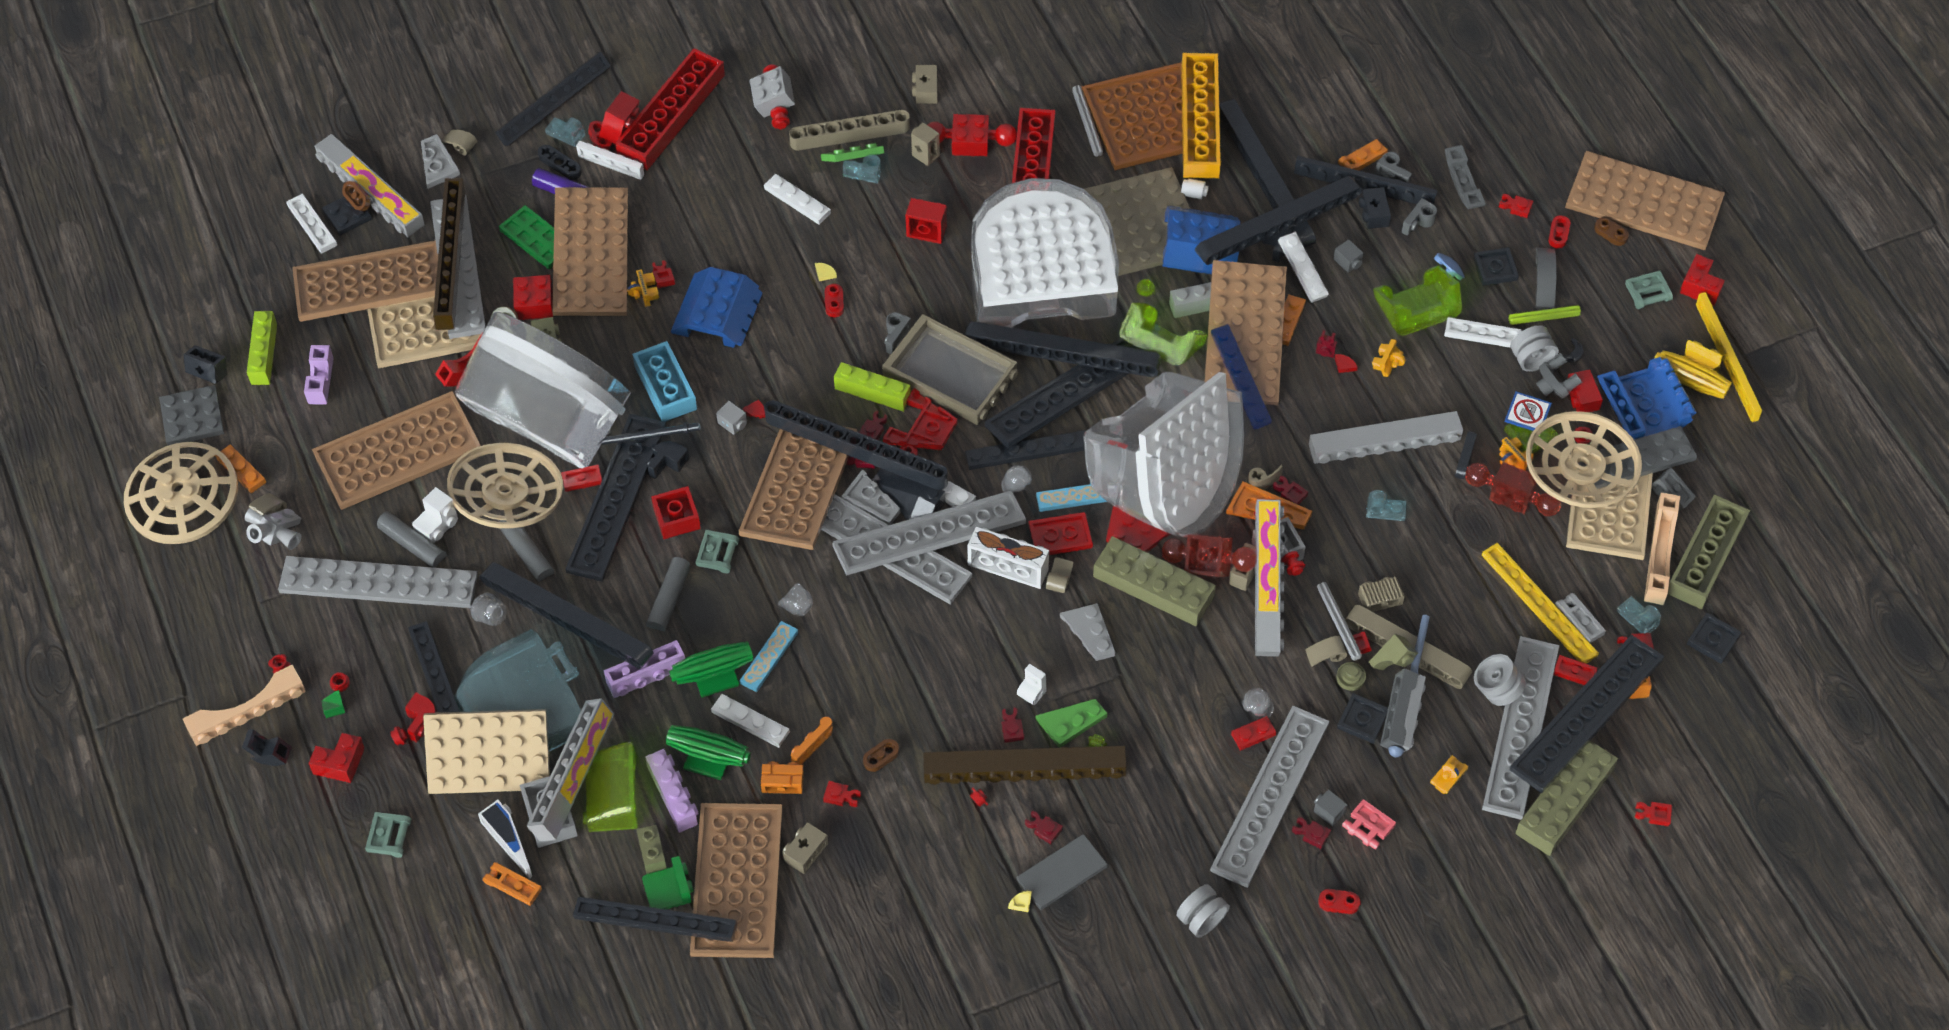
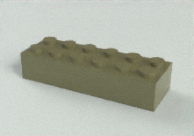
[1668,495,1750,609]
[1093,536,1216,626]
[1515,741,1618,856]

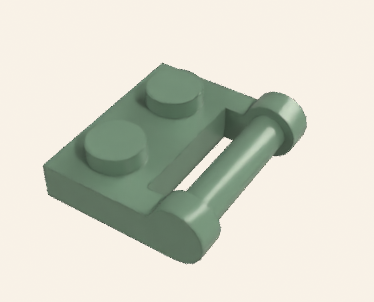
[1625,271,1673,309]
[696,530,739,573]
[365,812,412,858]

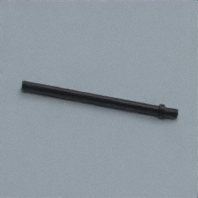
[581,422,701,448]

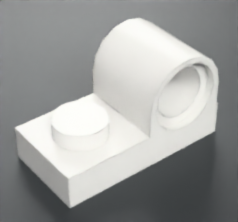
[1017,664,1047,705]

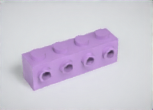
[604,640,685,698]
[645,749,699,833]

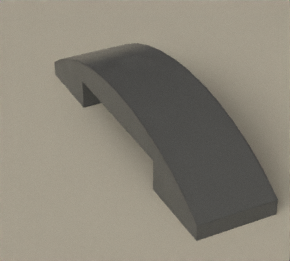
[1445,145,1486,209]
[1535,247,1556,309]

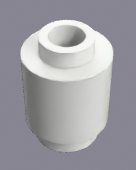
[1181,178,1208,199]

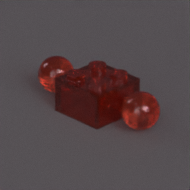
[1465,462,1561,517]
[1162,534,1257,577]

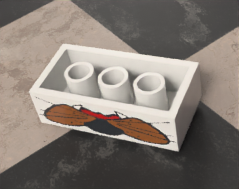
[968,527,1049,589]

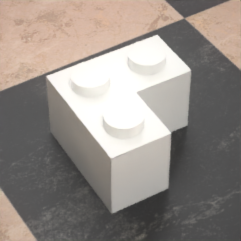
[412,487,458,543]

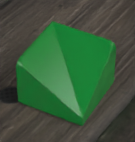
[321,690,345,718]

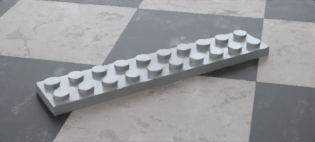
[430,195,486,339]
[833,491,1026,576]
[821,494,972,605]
[278,556,478,608]
[1482,636,1559,820]
[1210,706,1329,888]

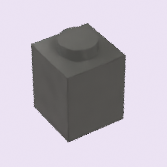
[1334,240,1363,273]
[1314,790,1347,827]

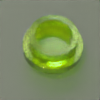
[1136,279,1155,297]
[1088,734,1107,747]

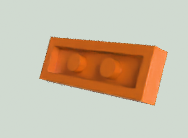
[1282,294,1306,346]
[215,444,266,493]

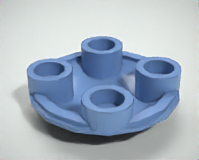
[1434,253,1464,281]

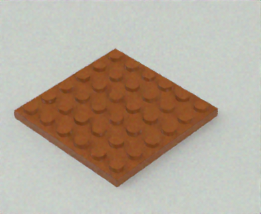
[1082,63,1183,170]

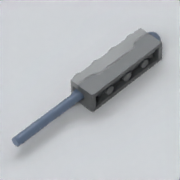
[1380,615,1430,757]

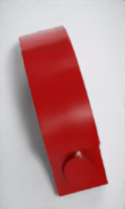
[435,332,495,387]

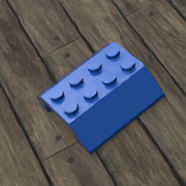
[1162,206,1240,274]
[671,267,762,348]
[1597,357,1697,440]

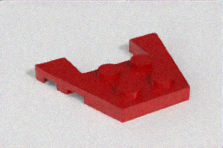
[883,388,958,450]
[1106,489,1173,552]

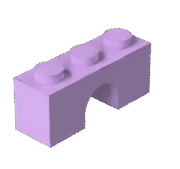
[304,345,333,404]

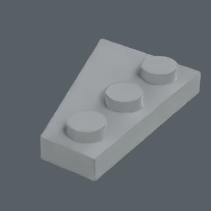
[421,134,460,189]
[842,469,900,525]
[1060,604,1115,661]

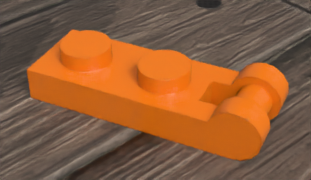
[1338,139,1388,171]
[791,717,833,765]
[482,862,542,906]

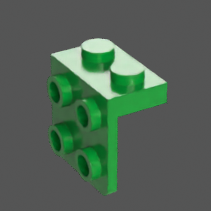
[642,856,694,910]

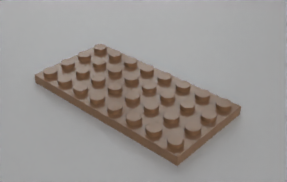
[1565,151,1725,250]
[553,187,628,316]
[293,240,438,322]
[1204,260,1287,405]
[312,391,481,510]
[739,426,857,550]
[690,803,782,958]

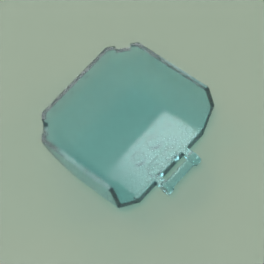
[454,629,581,751]

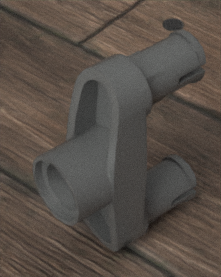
[1536,353,1583,399]

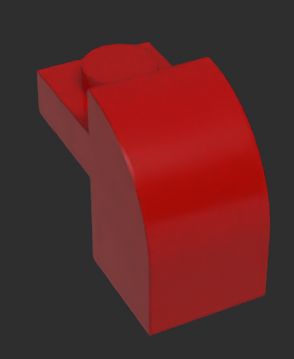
[405,692,436,742]

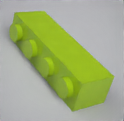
[247,311,277,385]
[834,362,911,412]

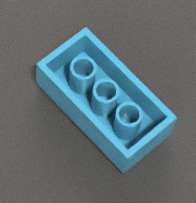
[632,341,697,422]

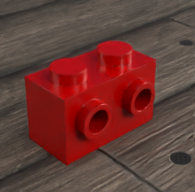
[1567,369,1603,412]

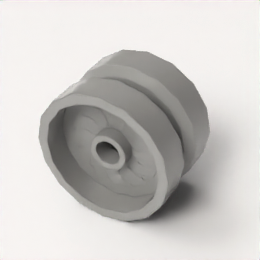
[1510,325,1559,371]
[1474,654,1526,706]
[1176,884,1230,938]

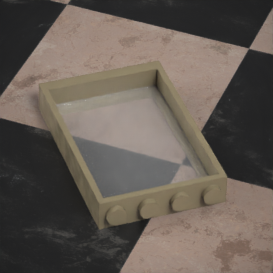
[882,314,1018,425]

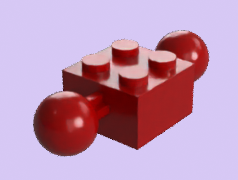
[927,114,1017,156]

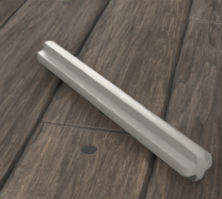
[1072,85,1103,157]
[1317,582,1362,661]

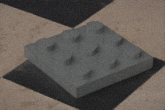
[159,385,224,446]

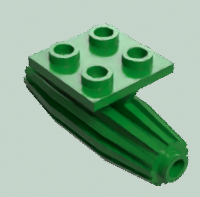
[669,641,753,698]
[666,725,751,780]

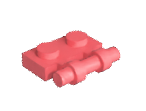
[1342,799,1396,850]

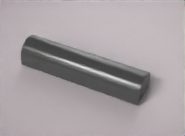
[377,511,447,568]
[499,519,555,582]
[646,557,691,632]

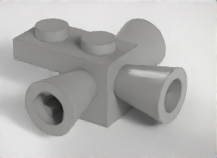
[245,508,301,550]

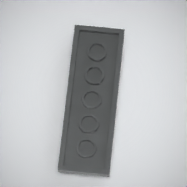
[1578,426,1697,489]

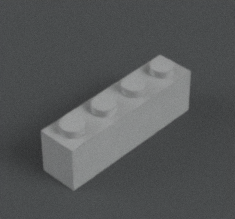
[1169,282,1211,318]

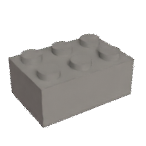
[520,776,577,848]

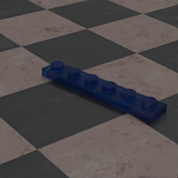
[1211,324,1272,430]

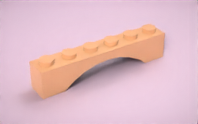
[1644,493,1680,605]
[183,665,306,746]

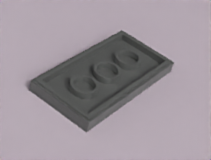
[1017,834,1107,910]

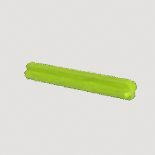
[1508,305,1581,325]

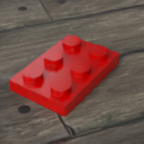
[1028,512,1093,555]

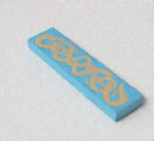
[1036,481,1115,512]
[740,621,798,692]

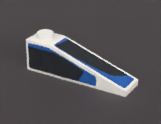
[478,800,532,879]

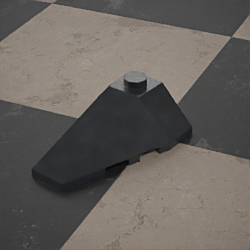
[872,468,946,520]

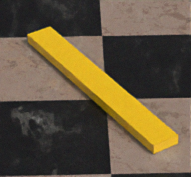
[1696,292,1762,422]
[1482,543,1599,664]

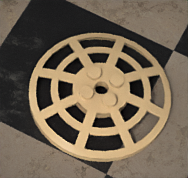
[1526,411,1642,508]
[124,442,238,544]
[447,443,563,528]

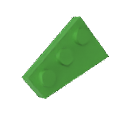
[821,143,884,162]
[1036,699,1107,748]

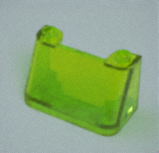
[1373,265,1462,336]
[1120,303,1208,366]
[583,741,638,832]

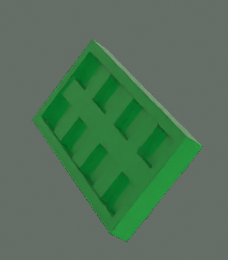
[499,205,554,270]

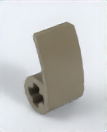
[441,130,477,156]
[1248,464,1283,490]
[249,493,287,515]
[1046,558,1073,593]
[1306,636,1347,667]

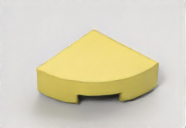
[815,263,837,281]
[1008,891,1032,912]

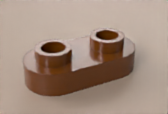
[342,181,371,211]
[1594,217,1629,246]
[863,739,899,772]

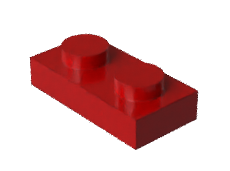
[561,465,602,492]
[1553,655,1598,685]
[1231,716,1276,751]

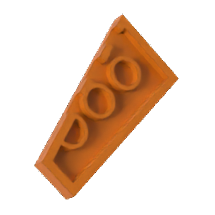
[1226,481,1312,529]

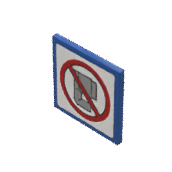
[1504,391,1552,431]

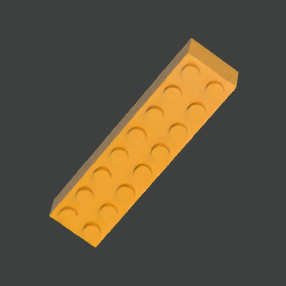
[1181,53,1220,178]

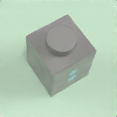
[716,401,747,435]

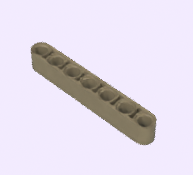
[789,110,910,150]
[1345,605,1472,689]

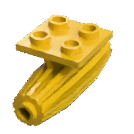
[1654,340,1732,399]

